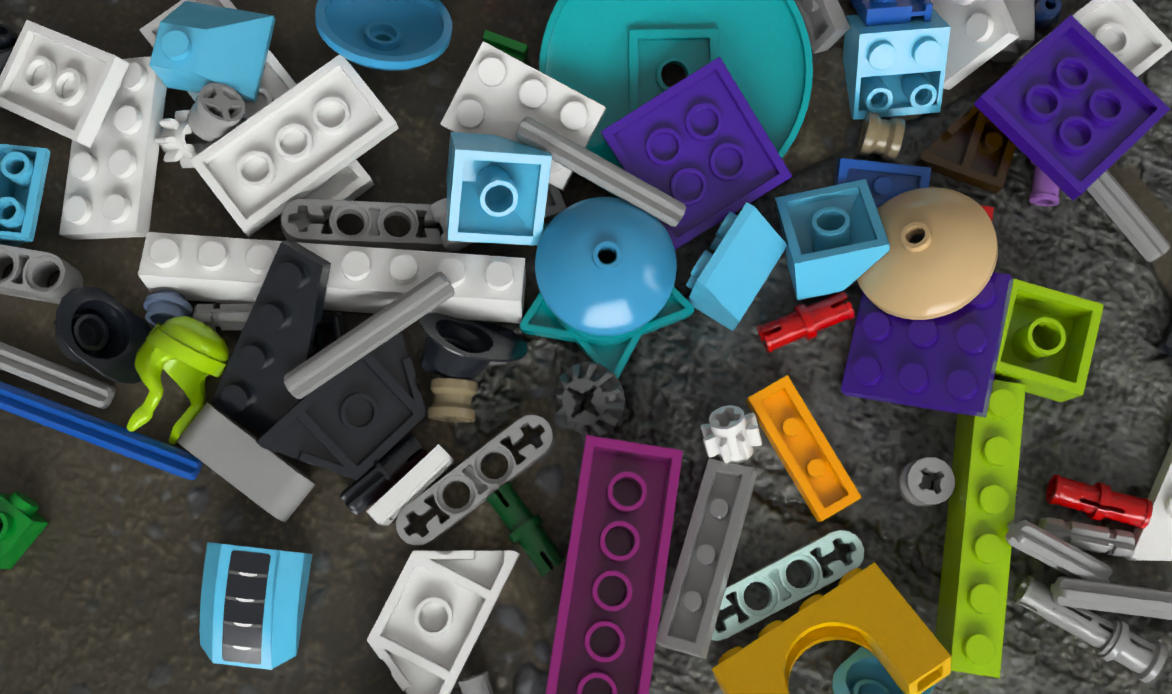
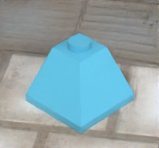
[149,1,276,103]
[447,132,552,246]
[775,179,890,300]

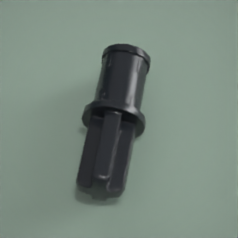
[340,433,428,515]

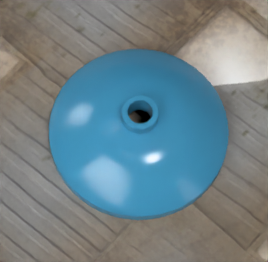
[315,0,453,71]
[535,197,677,336]

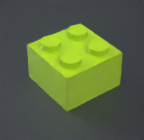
[994,279,1104,402]

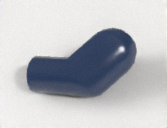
[1035,0,1062,30]

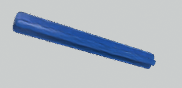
[0,381,203,480]

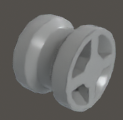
[187,83,245,143]
[898,457,955,507]

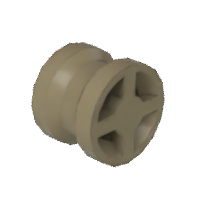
[856,112,905,163]
[428,378,478,423]

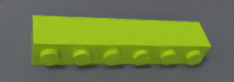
[935,380,1026,678]

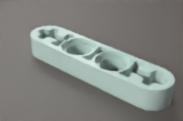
[711,530,864,641]

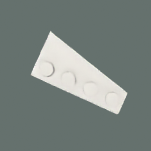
[930,0,1019,90]

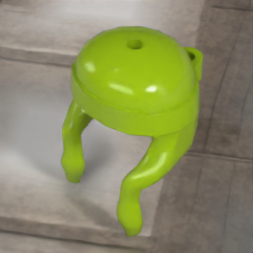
[127,316,230,444]

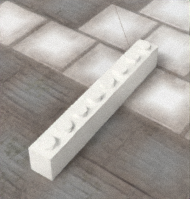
[138,232,526,323]

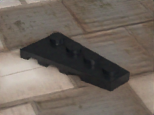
[211,239,331,434]

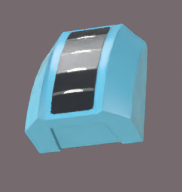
[199,542,312,670]

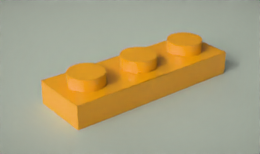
[745,375,862,522]

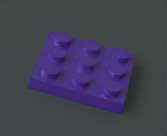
[974,15,1170,201]
[600,56,792,250]
[841,272,1014,418]

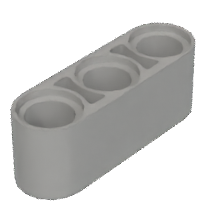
[0,244,84,304]
[177,402,316,523]

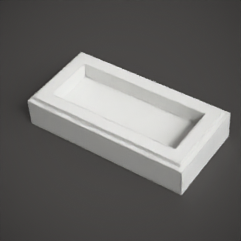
[366,444,454,526]

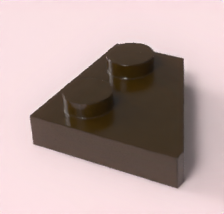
[915,104,1016,194]

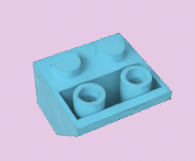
[843,9,951,120]
[0,144,51,247]
[686,202,787,331]

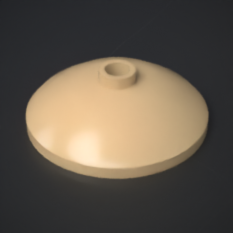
[857,187,998,320]

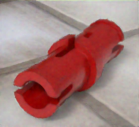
[757,291,854,353]
[1046,474,1153,529]

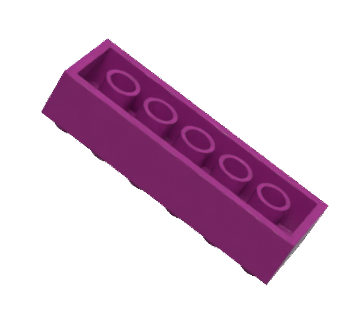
[546,435,683,694]

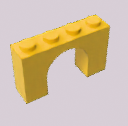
[712,562,951,694]

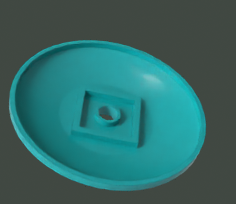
[539,0,813,198]

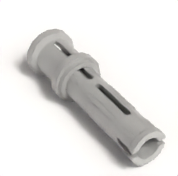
[1014,576,1168,683]

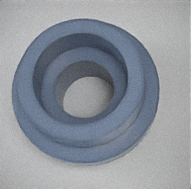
[143,290,193,326]

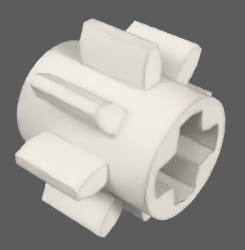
[154,110,213,168]
[701,405,762,464]

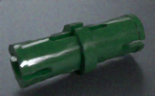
[486,481,567,577]

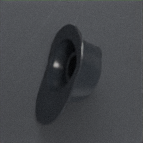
[53,286,152,384]
[419,313,528,380]

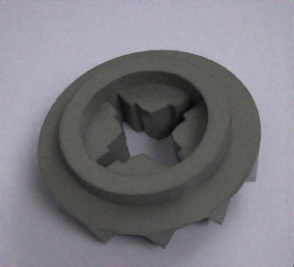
[552,362,625,437]

